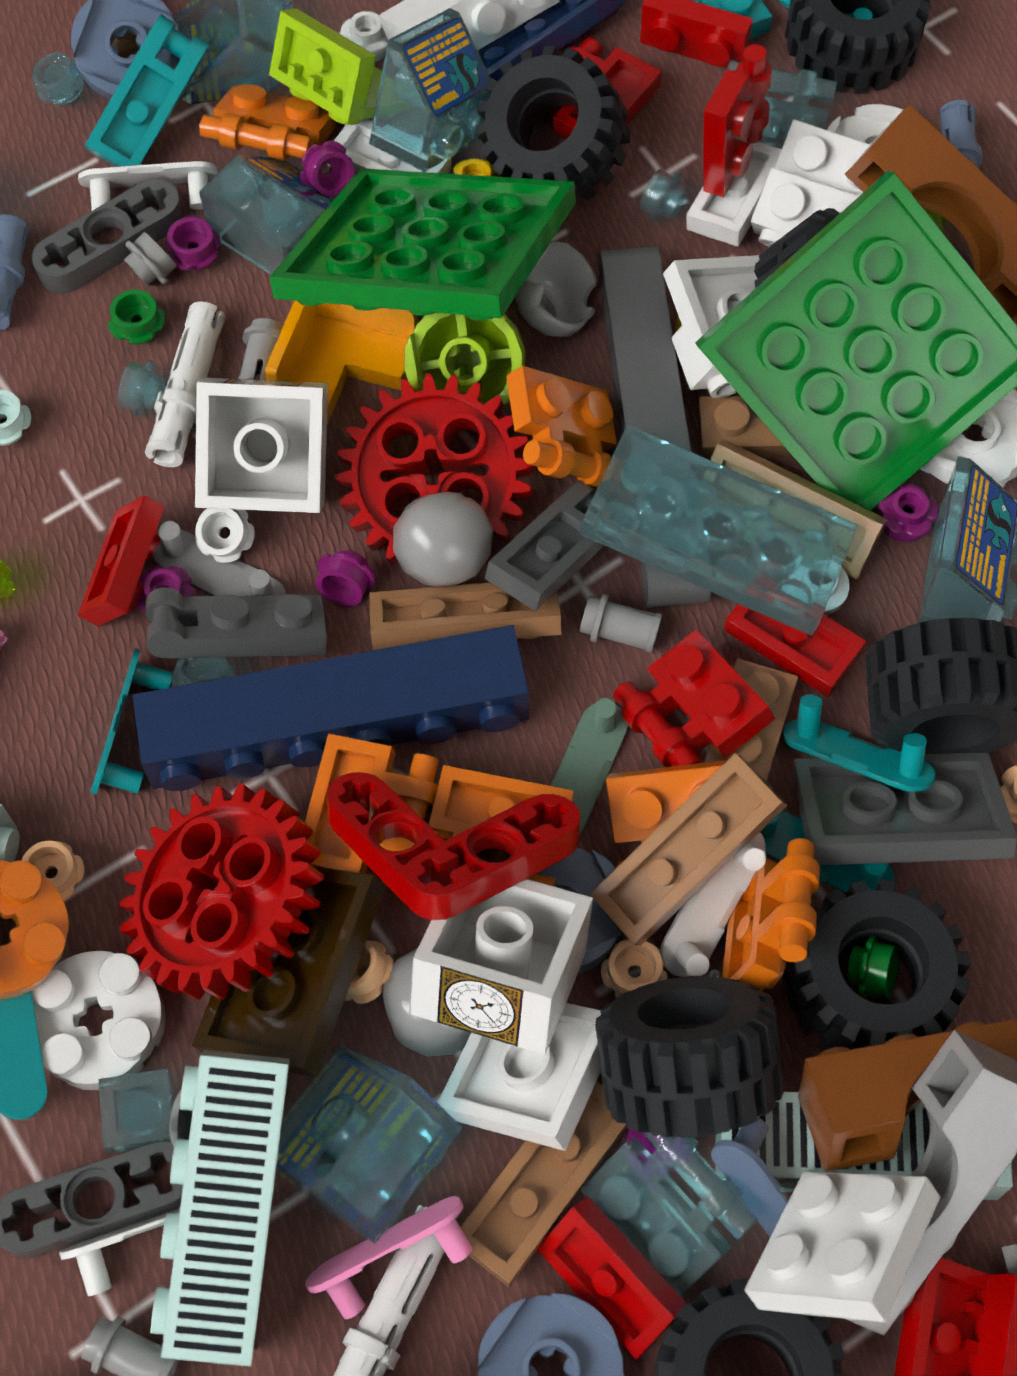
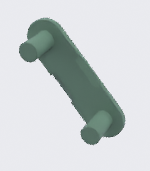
[550,698,628,837]

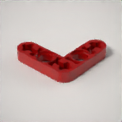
[327,772,580,920]

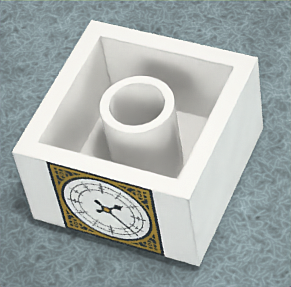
[195,378,328,513]
[410,867,593,1055]

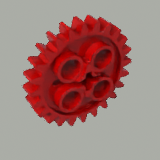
[335,374,535,565]
[119,784,324,1000]

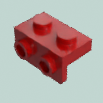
[894,1257,1017,1376]

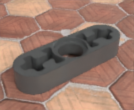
[32,179,183,294]
[0,1141,183,1259]

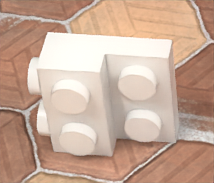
[751,119,870,247]
[663,255,759,398]

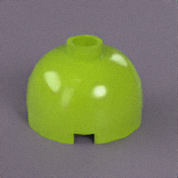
[405,313,526,405]

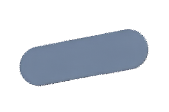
[711,1118,788,1237]

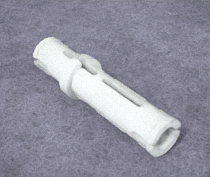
[145,301,226,467]
[333,1205,445,1376]

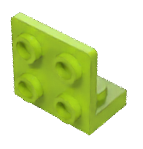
[269,8,422,125]

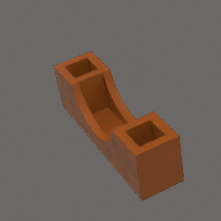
[844,104,1017,325]
[798,1019,1017,1172]

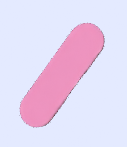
[305,1196,473,1319]

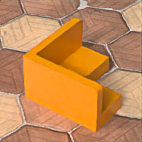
[265,301,419,424]

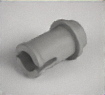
[238,318,283,380]
[580,593,662,653]
[81,1316,180,1376]

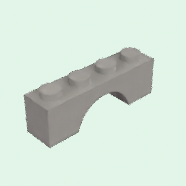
[844,1029,1017,1335]

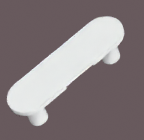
[78,161,218,210]
[660,832,766,977]
[59,1208,180,1296]

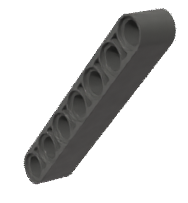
[598,245,711,608]

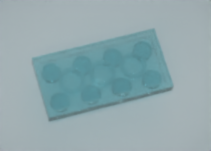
[578,425,858,636]

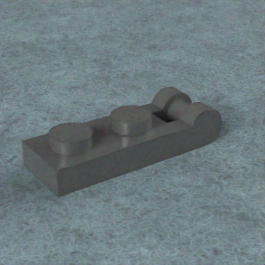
[484,480,632,611]
[146,587,327,658]

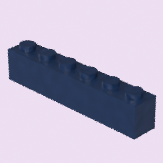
[132,625,529,791]

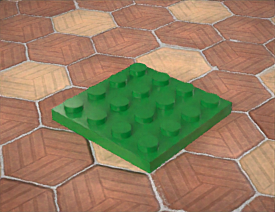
[269,168,576,321]
[695,170,1017,511]

